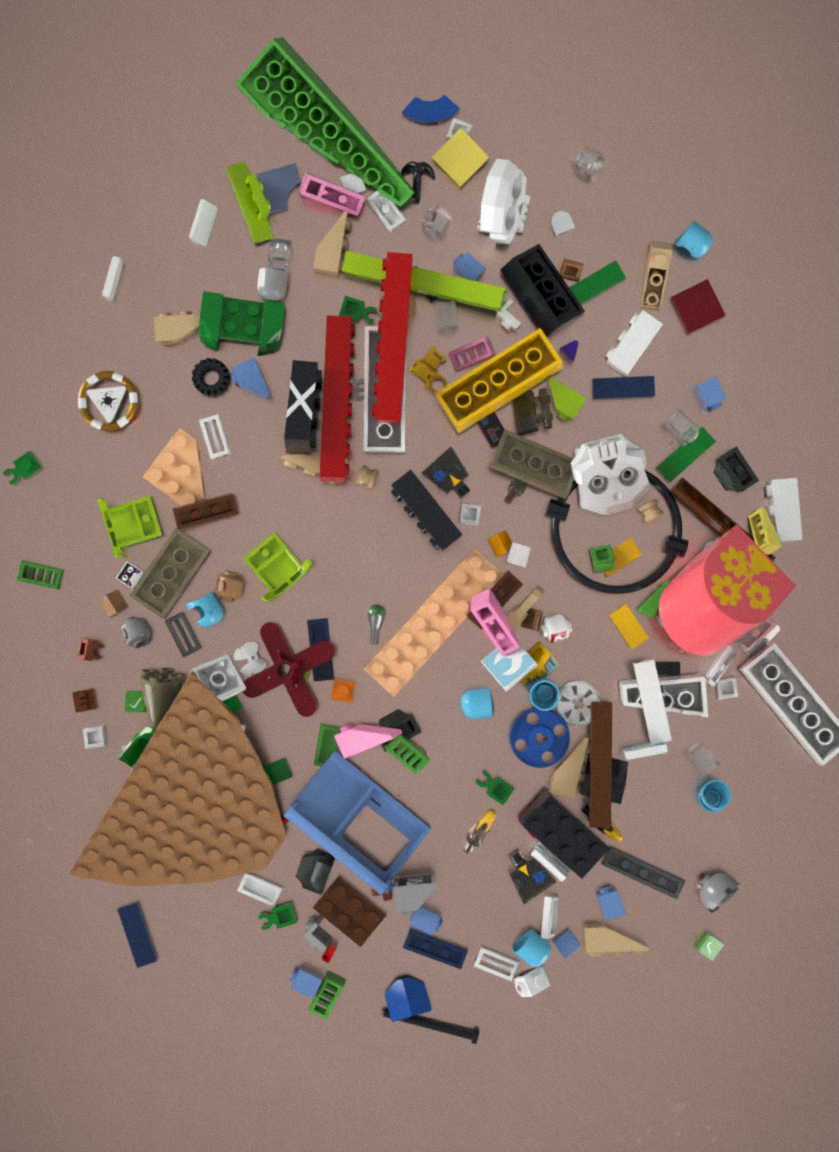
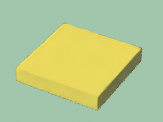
[432,128,490,187]

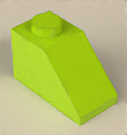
[547,377,586,422]

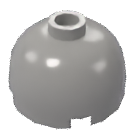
[699,873,741,914]

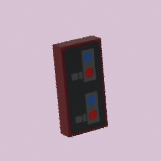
[477,412,504,449]

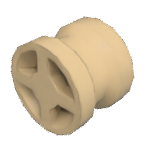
[356,464,379,489]
[638,499,663,523]

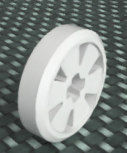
[555,680,601,726]

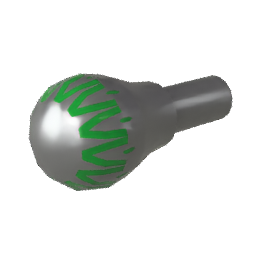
[368,604,386,645]

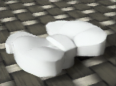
[234,642,267,676]

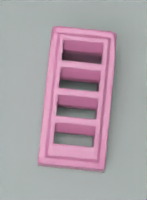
[449,336,496,372]

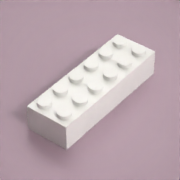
[363,326,406,453]
[738,642,839,766]

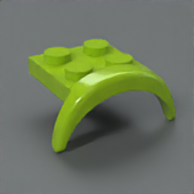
[98,496,163,558]
[243,532,312,602]

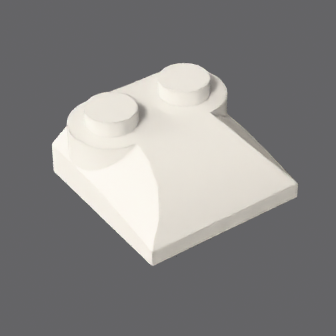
[190,654,246,701]

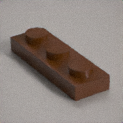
[172,493,238,530]
[467,571,523,630]

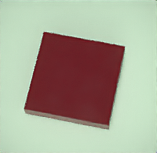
[670,279,726,335]

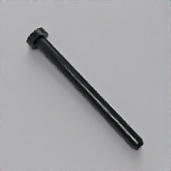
[381,1009,480,1044]

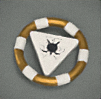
[78,371,138,431]

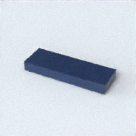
[592,376,655,400]
[307,618,334,682]
[117,902,157,968]
[403,928,468,969]

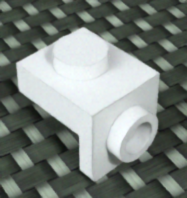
[496,298,521,332]
[514,967,551,997]

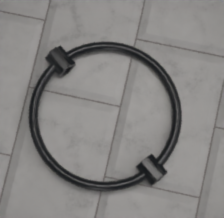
[545,464,689,594]

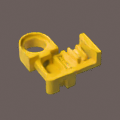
[409,347,447,394]

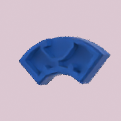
[402,95,460,124]

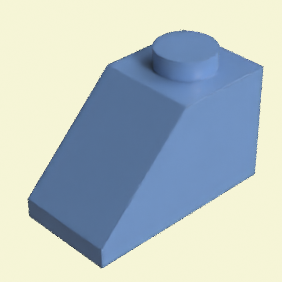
[231,358,272,400]

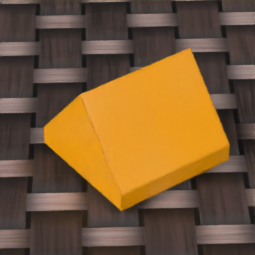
[488,530,512,557]

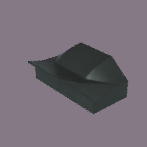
[714,446,759,492]
[379,709,421,752]
[295,848,335,895]

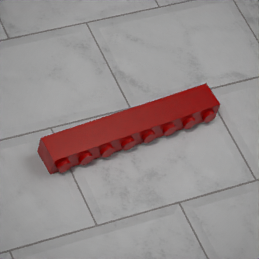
[372,252,413,423]
[319,315,355,483]

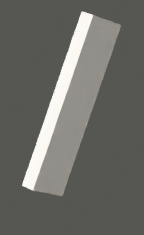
[633,659,672,745]

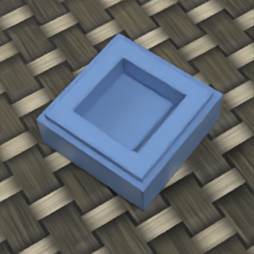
[552,928,581,958]

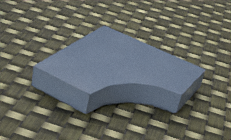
[256,163,301,214]

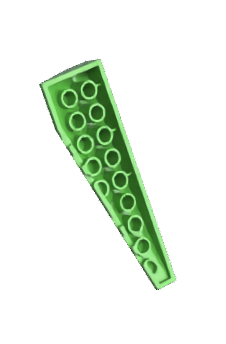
[235,37,415,207]

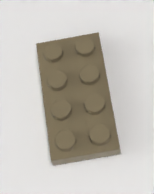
[490,429,574,499]
[129,528,210,619]

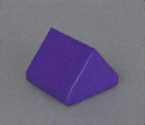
[559,340,579,364]

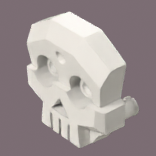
[477,159,530,244]
[570,434,651,516]

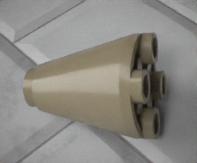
[140,667,182,727]

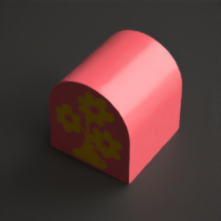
[659,525,796,656]

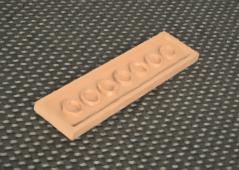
[364,548,504,697]

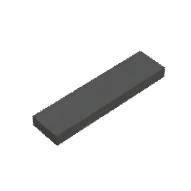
[601,845,685,899]

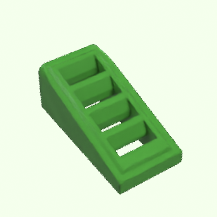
[16,560,62,589]
[637,580,671,618]
[384,734,430,774]
[308,971,346,1020]

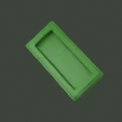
[314,724,341,766]

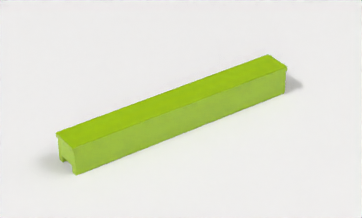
[342,251,507,312]

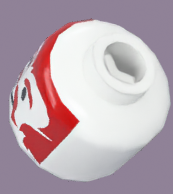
[540,613,572,643]

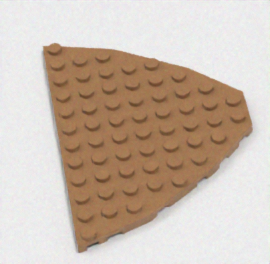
[69,671,286,887]

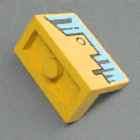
[520,642,560,692]

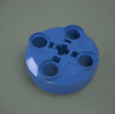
[510,707,570,768]

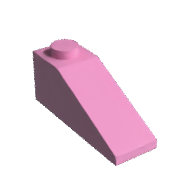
[298,172,365,216]
[470,588,520,656]
[334,724,402,759]

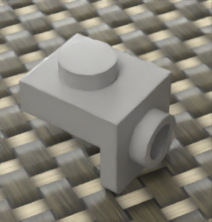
[303,915,332,952]

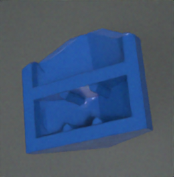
[385,977,432,1022]

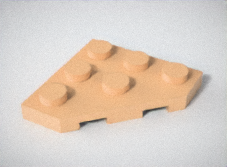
[143,428,205,506]

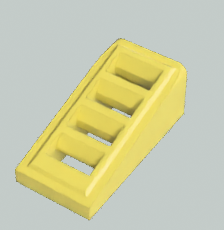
[748,507,782,555]

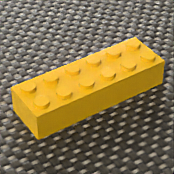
[435,328,563,434]

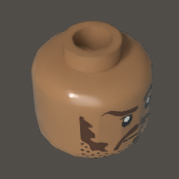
[215,570,244,602]

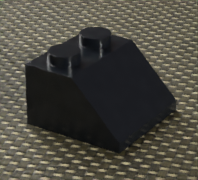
[579,752,628,804]

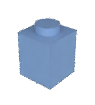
[453,251,486,281]
[695,376,726,410]
[596,886,626,921]
[409,904,443,936]
[289,965,323,999]

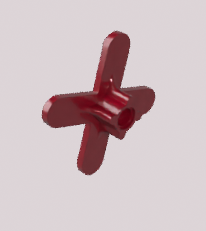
[243,622,336,717]

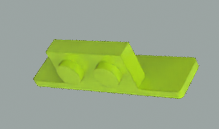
[226,161,273,244]

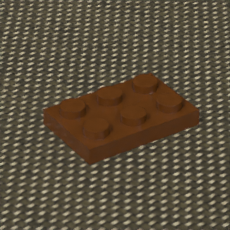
[313,875,387,947]

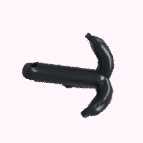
[401,161,435,203]

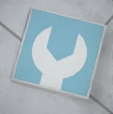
[481,643,538,691]
[620,742,668,760]

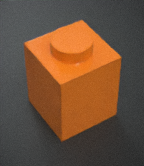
[331,678,356,703]

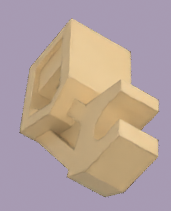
[506,585,545,631]

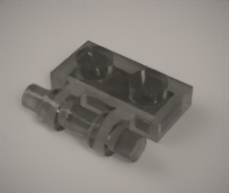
[513,388,553,435]

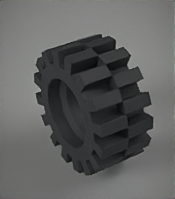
[192,358,230,397]

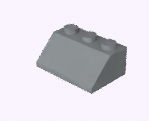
[394,873,436,915]

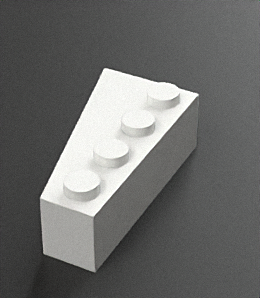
[619,673,708,718]

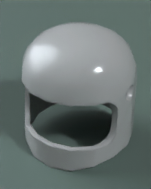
[257,268,288,301]

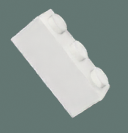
[605,310,663,377]
[766,478,803,542]

